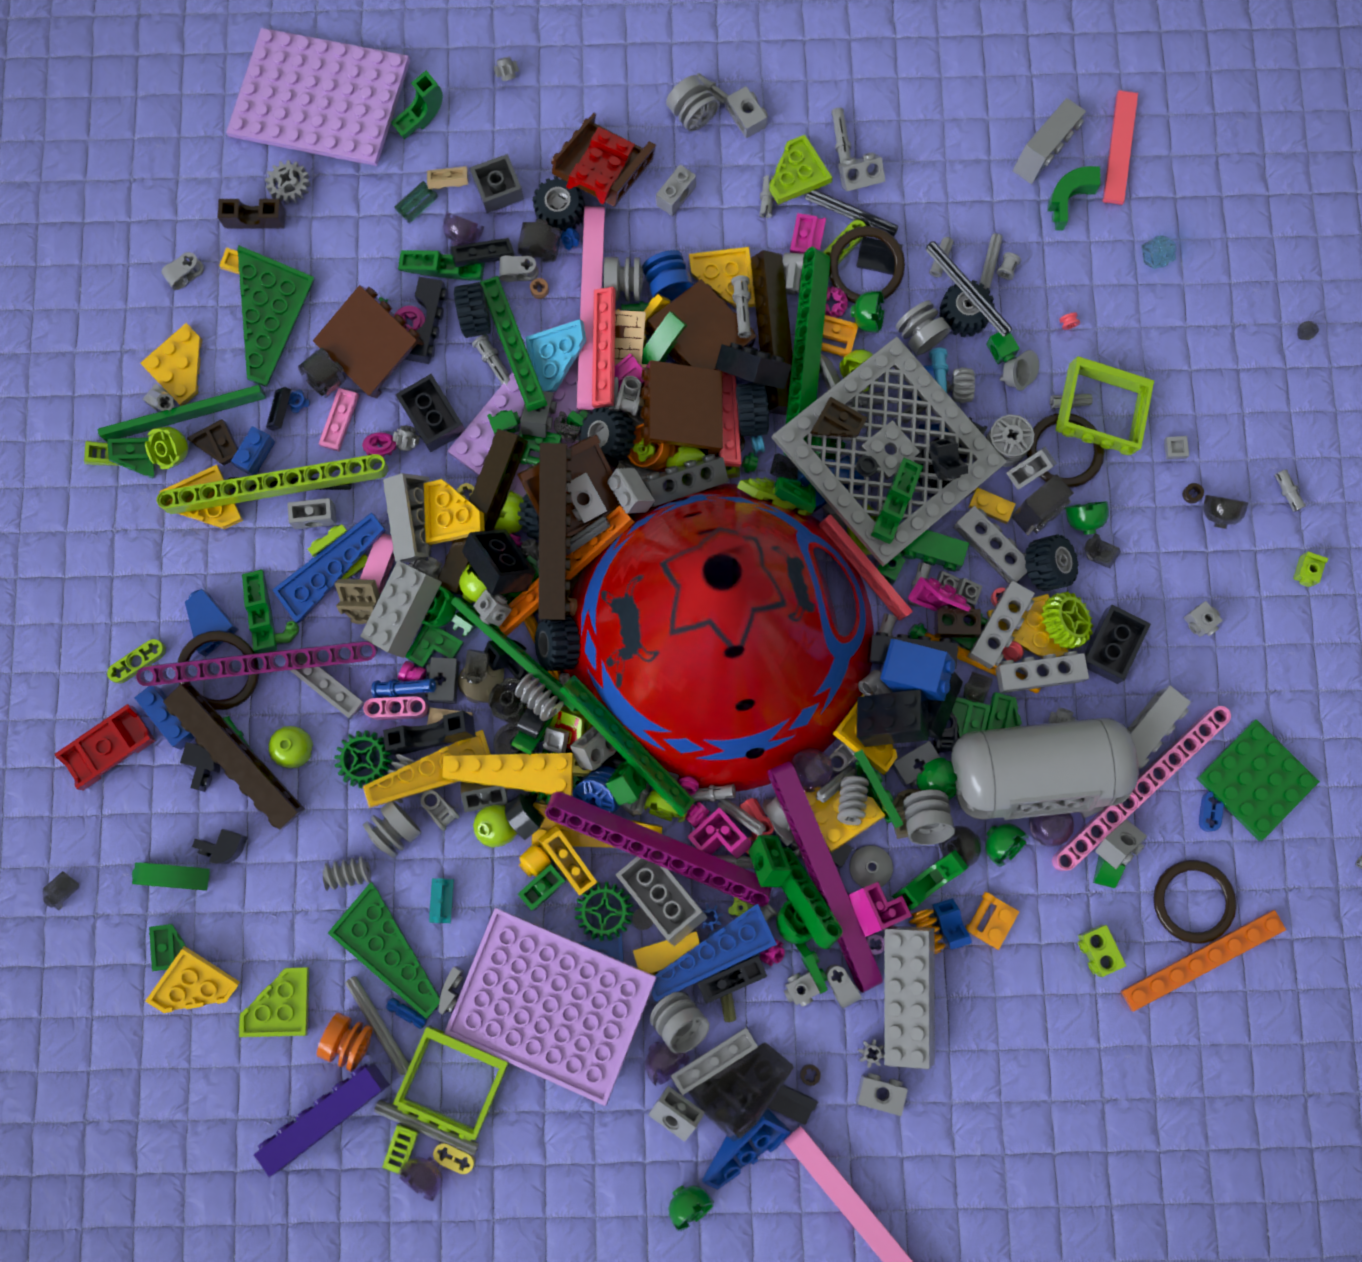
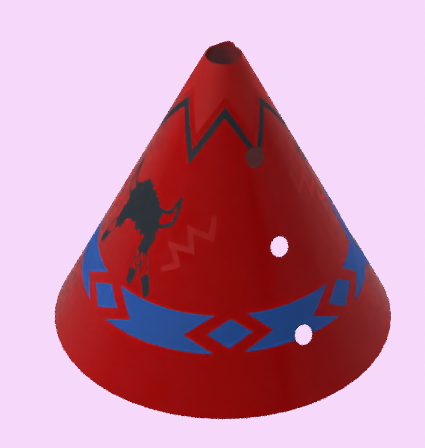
[562,483,874,792]

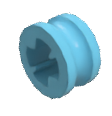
[750,435,765,454]

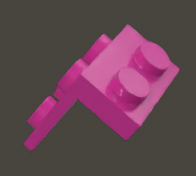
[908,577,971,612]

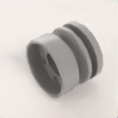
[666,75,719,132]
[604,257,643,301]
[895,300,951,356]
[986,414,1034,467]
[903,790,955,845]
[363,801,422,858]
[650,992,709,1054]

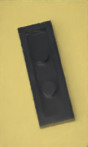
[450,238,515,267]

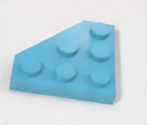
[525,319,586,392]

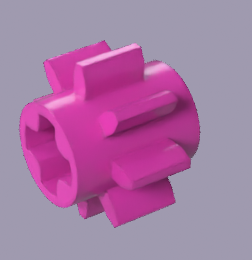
[685,801,710,828]
[758,938,785,966]

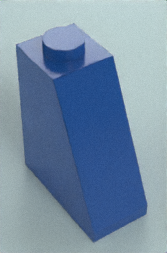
[185,588,239,657]

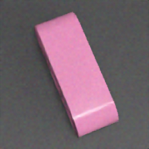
[360,533,395,594]
[363,696,429,720]

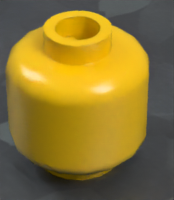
[519,845,551,877]

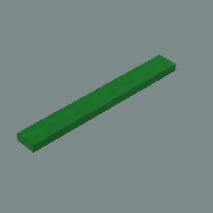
[480,276,548,412]
[98,385,266,442]
[451,597,578,711]
[559,675,695,817]

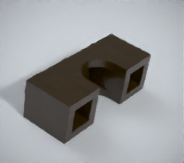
[217,199,286,229]

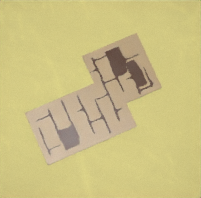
[615,310,647,406]

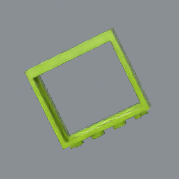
[1055,356,1154,455]
[393,1026,509,1141]

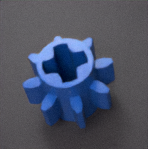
[702,903,723,931]

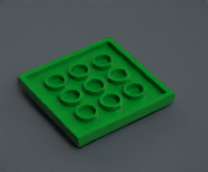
[1196,719,1320,841]

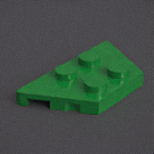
[854,750,904,828]

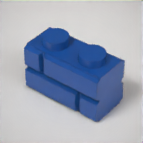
[231,426,275,475]

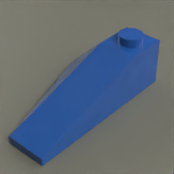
[702,1100,791,1190]

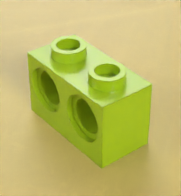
[1077,925,1126,977]

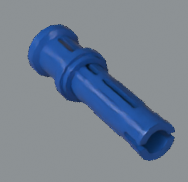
[371,678,436,698]

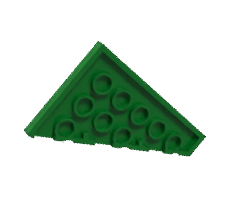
[237,245,315,387]

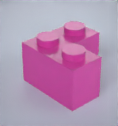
[687,807,753,859]
[848,882,912,937]

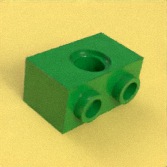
[606,761,647,806]
[748,835,791,887]
[518,864,567,911]

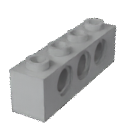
[953,506,1027,584]
[967,580,1035,669]
[995,651,1089,693]

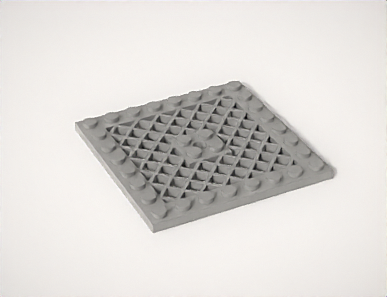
[771,336,1007,566]

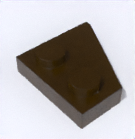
[810,396,867,438]
[187,419,238,466]

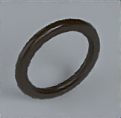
[829,226,905,303]
[1027,413,1105,488]
[178,631,260,710]
[1153,860,1237,944]

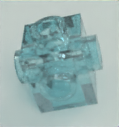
[1141,236,1177,269]

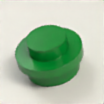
[742,452,758,473]
[908,623,927,639]

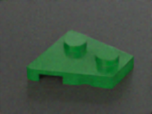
[107,437,154,478]

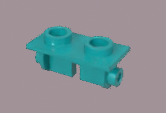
[429,878,454,924]

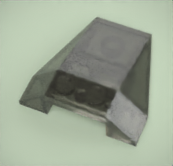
[688,1042,794,1141]

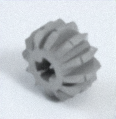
[952,367,975,403]

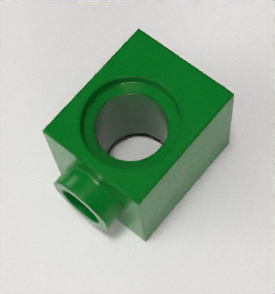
[986,332,1020,365]

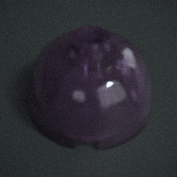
[443,212,484,246]
[790,748,833,792]
[1029,813,1074,847]
[644,1042,690,1085]
[397,1157,443,1202]

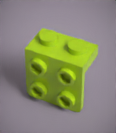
[308,524,368,579]

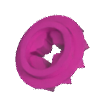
[825,286,848,318]
[395,306,425,330]
[363,432,396,458]

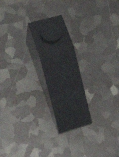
[697,955,767,1004]

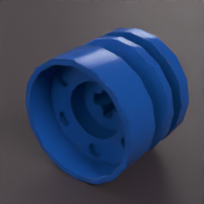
[642,250,693,301]
[573,766,621,813]

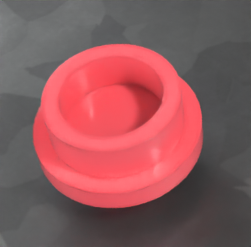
[1002,641,1024,662]

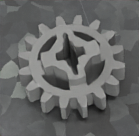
[265,160,311,204]

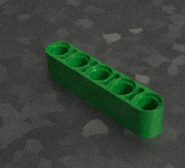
[781,847,843,949]

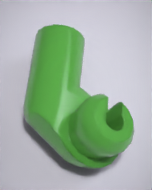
[275,621,299,644]

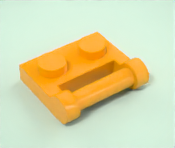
[821,315,858,358]
[965,891,1020,950]

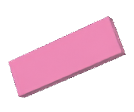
[319,388,359,452]

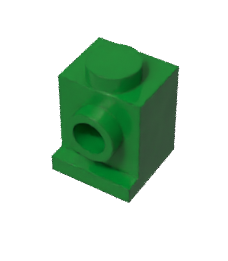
[487,410,521,435]
[878,552,906,585]

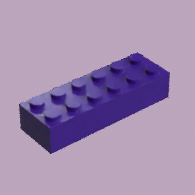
[253,1063,390,1177]

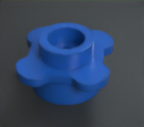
[559,227,580,250]
[288,390,310,414]

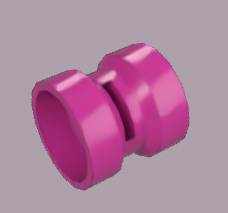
[398,661,427,681]

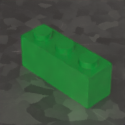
[901,530,969,572]

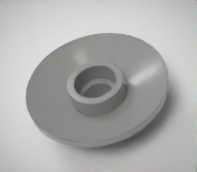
[849,845,893,888]

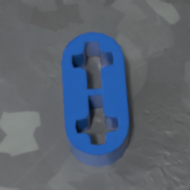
[1199,791,1224,832]

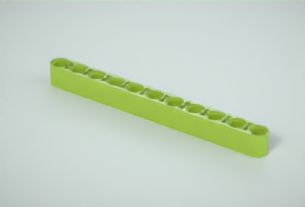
[157,454,389,514]

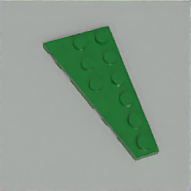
[328,882,440,1019]

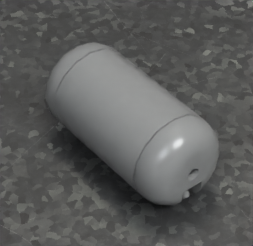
[951,718,1139,820]

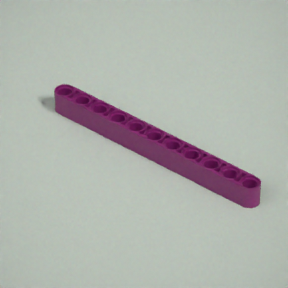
[136,641,378,686]
[768,761,883,993]
[545,792,772,907]

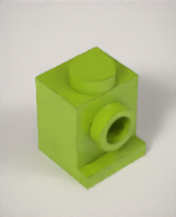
[1293,551,1328,587]

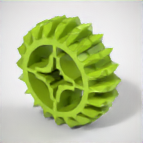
[1041,592,1094,649]

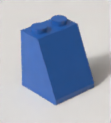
[880,639,955,701]

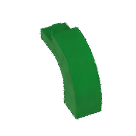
[391,70,443,140]
[1047,166,1100,230]
[892,850,969,911]
[132,862,210,891]

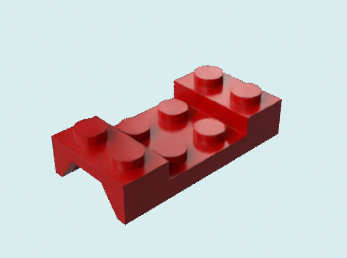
[566,127,635,205]
[54,704,156,791]

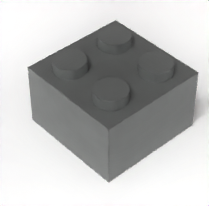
[470,154,524,213]

